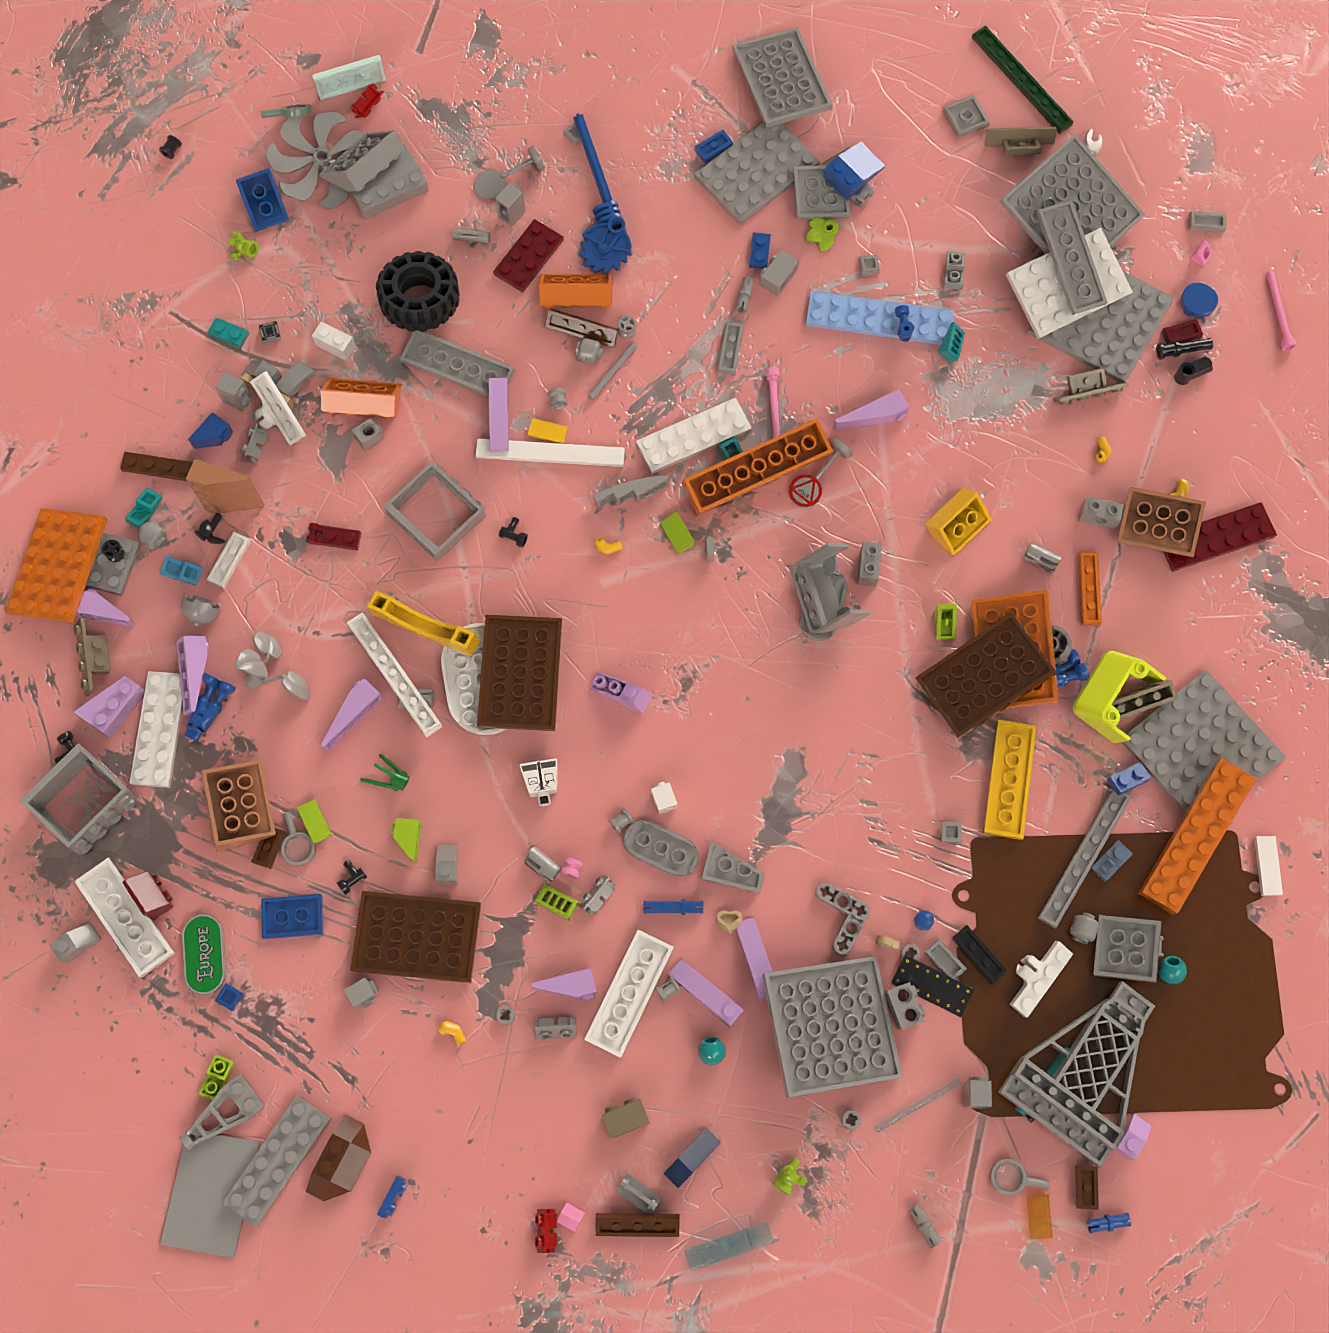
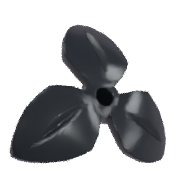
[194,513,225,544]

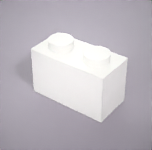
[312,322,356,361]

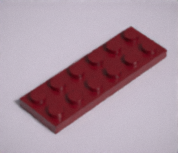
[1163,502,1277,572]

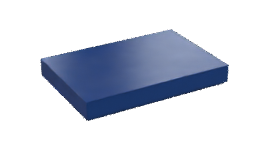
[261,894,324,939]

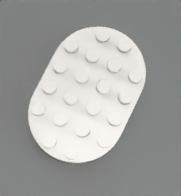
[441,623,506,735]

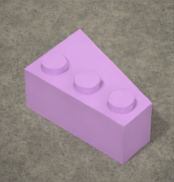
[73,676,145,739]

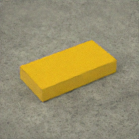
[527,418,568,444]

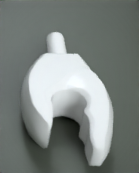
[1084,129,1102,156]

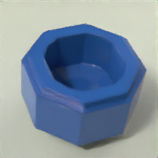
[914,911,934,931]

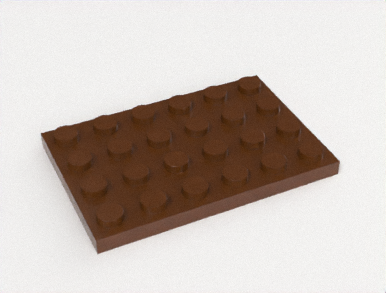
[915,613,1057,739]
[477,615,562,731]
[350,891,481,984]

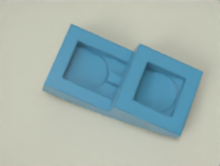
[160,556,203,585]

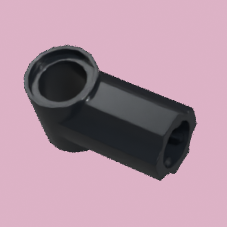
[1174,356,1213,385]

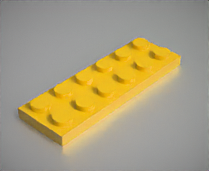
[983,719,1037,840]

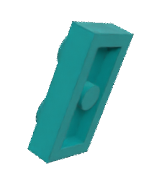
[208,317,249,349]

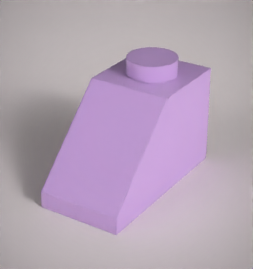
[1115,1114,1151,1160]

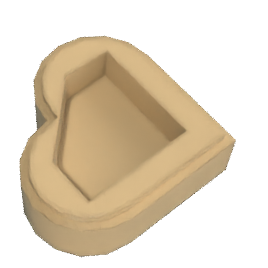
[716,910,743,935]
[876,935,901,950]

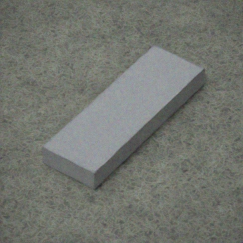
[717,321,744,376]

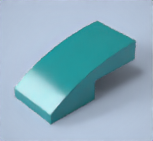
[125,487,162,529]

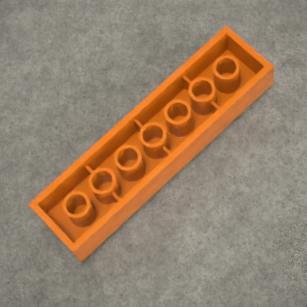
[681,418,833,516]
[1138,758,1257,915]

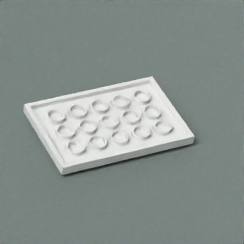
[1005,228,1133,339]

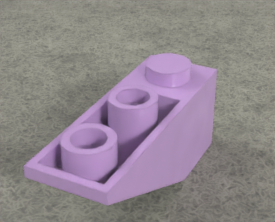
[589,672,652,714]

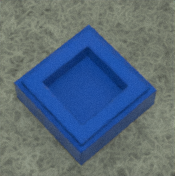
[215,983,244,1011]

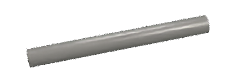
[588,342,638,400]

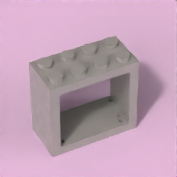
[19,743,138,855]

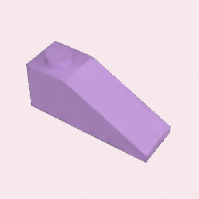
[76,589,135,627]
[532,968,597,1001]

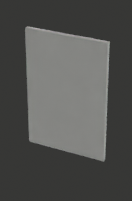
[160,1129,260,1258]

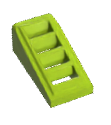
[534,884,579,921]

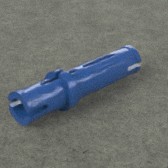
[643,899,703,915]

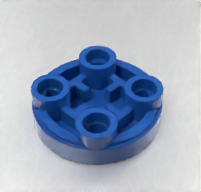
[1181,282,1218,317]

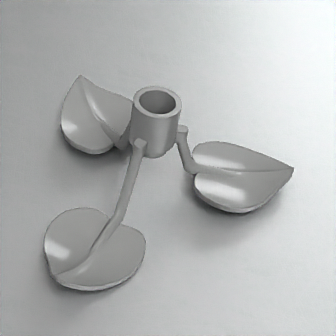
[235,631,309,702]

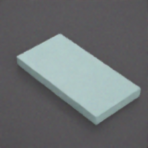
[312,55,386,100]

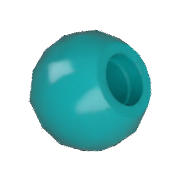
[1158,956,1187,984]
[698,1037,726,1065]

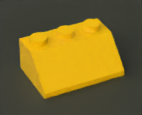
[925,488,992,556]

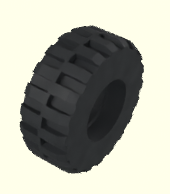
[376,251,460,332]

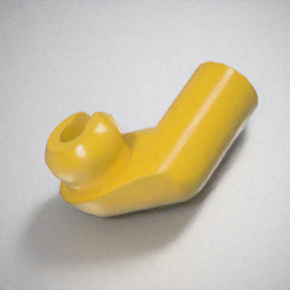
[1095,437,1112,463]
[1170,479,1189,497]
[595,537,623,555]
[438,1021,466,1045]

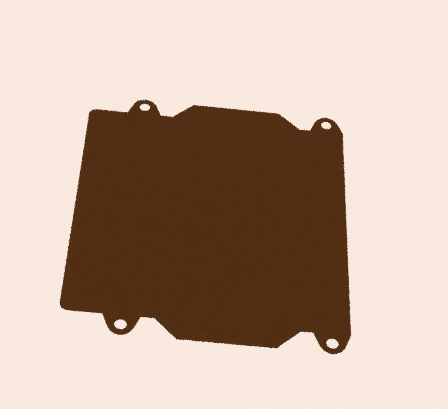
[952,830,1292,1117]

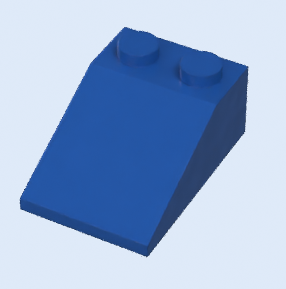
[823,142,885,201]
[236,168,289,232]

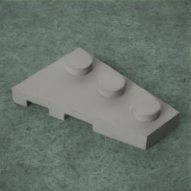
[702,841,764,894]

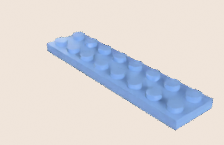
[806,290,954,345]

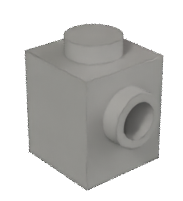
[344,977,378,1009]

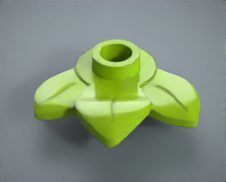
[805,218,839,252]

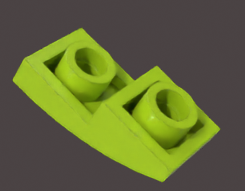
[297,799,332,844]
[198,1054,234,1100]

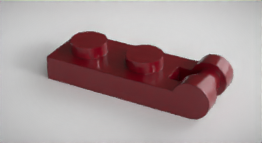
[306,523,362,551]

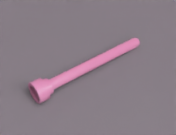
[1267,271,1297,351]
[765,367,780,438]

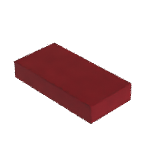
[1161,319,1203,344]

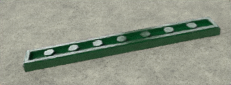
[972,26,1074,134]

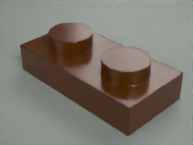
[251,828,286,869]
[1075,1166,1099,1210]

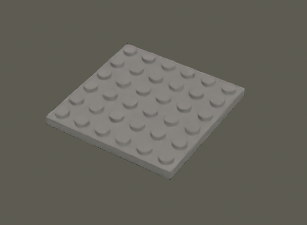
[999,134,1145,254]
[1028,270,1174,382]
[1122,670,1286,813]
[762,956,902,1098]

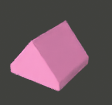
[1190,240,1213,266]
[557,1203,585,1232]

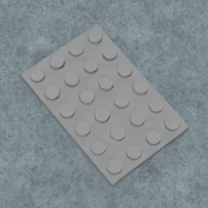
[732,27,833,128]
[694,122,820,225]

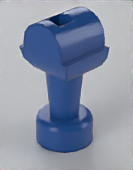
[894,305,915,342]

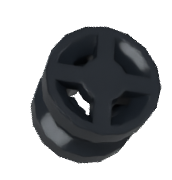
[102,540,125,562]

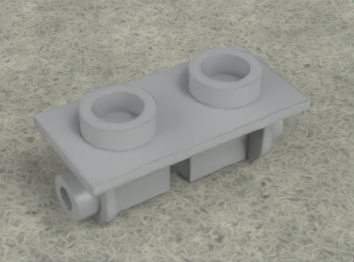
[240,423,268,464]
[579,875,616,916]
[535,1016,577,1040]
[616,1174,662,1214]

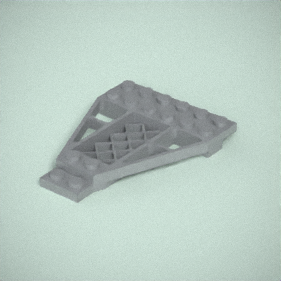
[998,981,1155,1167]

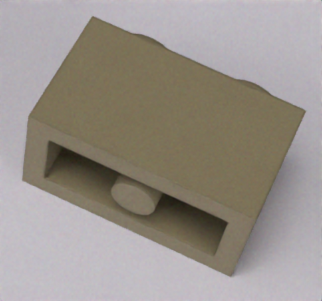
[602,1097,650,1139]

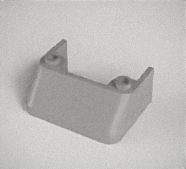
[791,543,871,634]

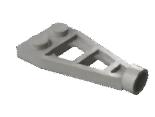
[179,1073,265,1150]

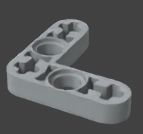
[816,883,870,956]

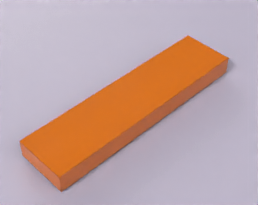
[1078,552,1102,626]

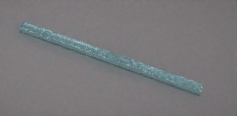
[874,1078,962,1133]

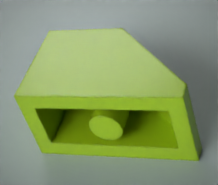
[391,818,422,863]

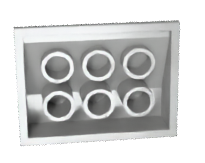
[319,130,406,192]
[350,144,428,220]

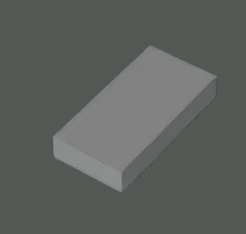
[1189,211,1226,232]
[924,939,967,979]

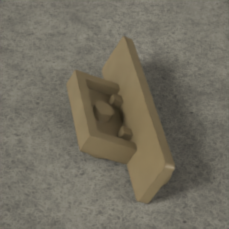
[985,127,1057,156]
[1053,368,1128,405]
[74,618,111,696]

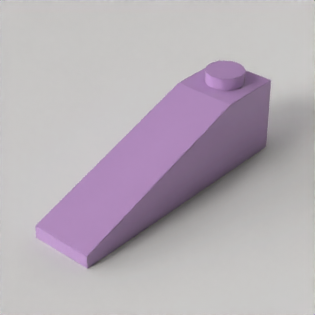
[833,389,910,430]
[176,636,209,716]
[321,678,383,752]
[736,917,773,1001]
[668,959,743,1028]

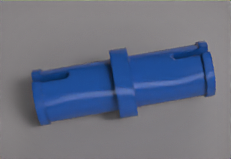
[1086,1213,1132,1233]

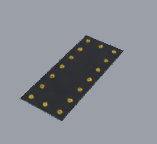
[891,955,975,1017]

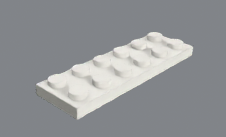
[636,398,752,474]
[130,671,183,788]
[74,858,175,978]
[584,930,674,1058]

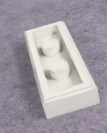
[206,532,251,589]
[1254,836,1283,896]

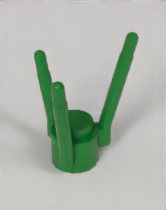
[360,754,410,792]

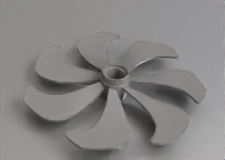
[266,112,365,209]

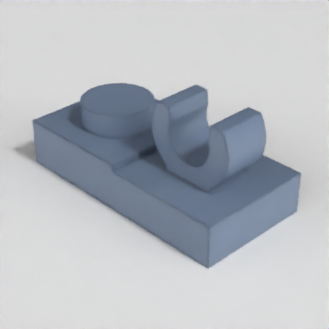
[1090,840,1133,882]

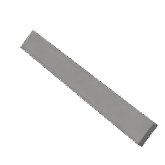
[1038,788,1132,929]

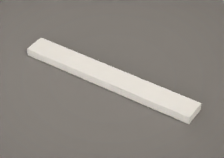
[476,439,625,467]
[346,612,443,738]

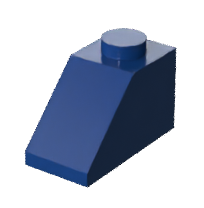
[188,412,233,449]

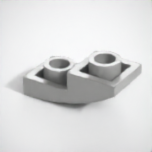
[944,252,965,290]
[276,361,314,397]

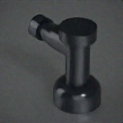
[499,517,528,548]
[54,731,75,764]
[336,860,367,895]

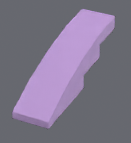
[489,378,509,452]

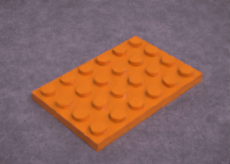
[5,508,108,624]
[971,589,1059,709]

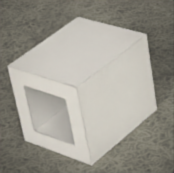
[651,782,677,814]

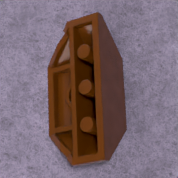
[306,1115,371,1201]

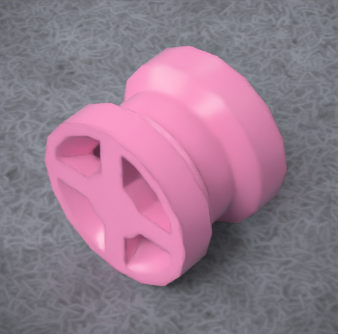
[560,857,584,879]

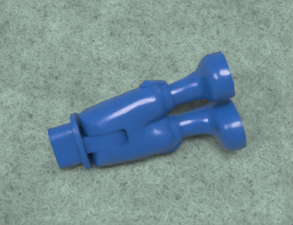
[1055,649,1089,687]
[184,673,236,742]

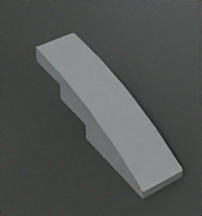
[593,475,669,508]

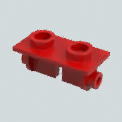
[351,83,384,118]
[535,1209,557,1253]

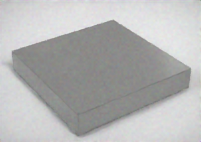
[943,95,990,138]

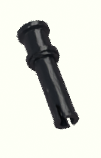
[1156,338,1213,360]

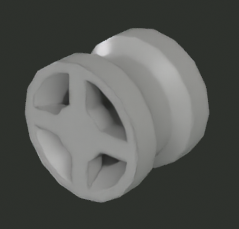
[618,316,636,338]
[548,388,568,410]

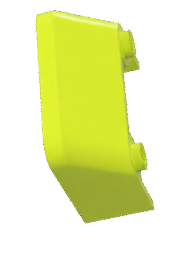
[1073,651,1166,743]

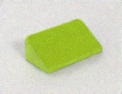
[660,511,695,554]

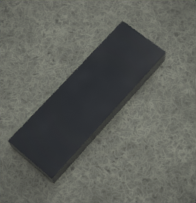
[951,925,1007,985]

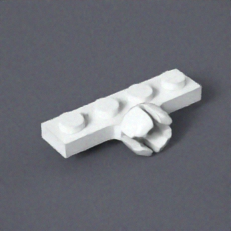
[250,371,307,445]
[1009,941,1073,1018]

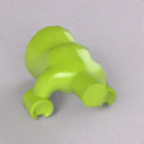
[228,231,259,260]
[772,1158,808,1196]

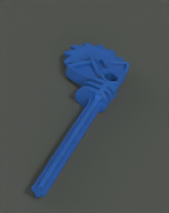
[573,113,632,274]

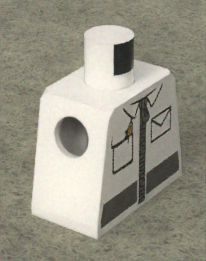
[520,758,558,806]

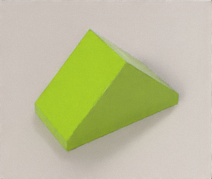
[934,603,957,640]

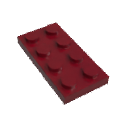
[493,219,564,293]

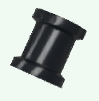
[159,135,182,159]

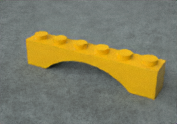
[367,591,480,657]

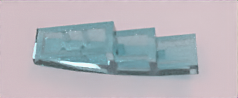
[685,1222,774,1271]

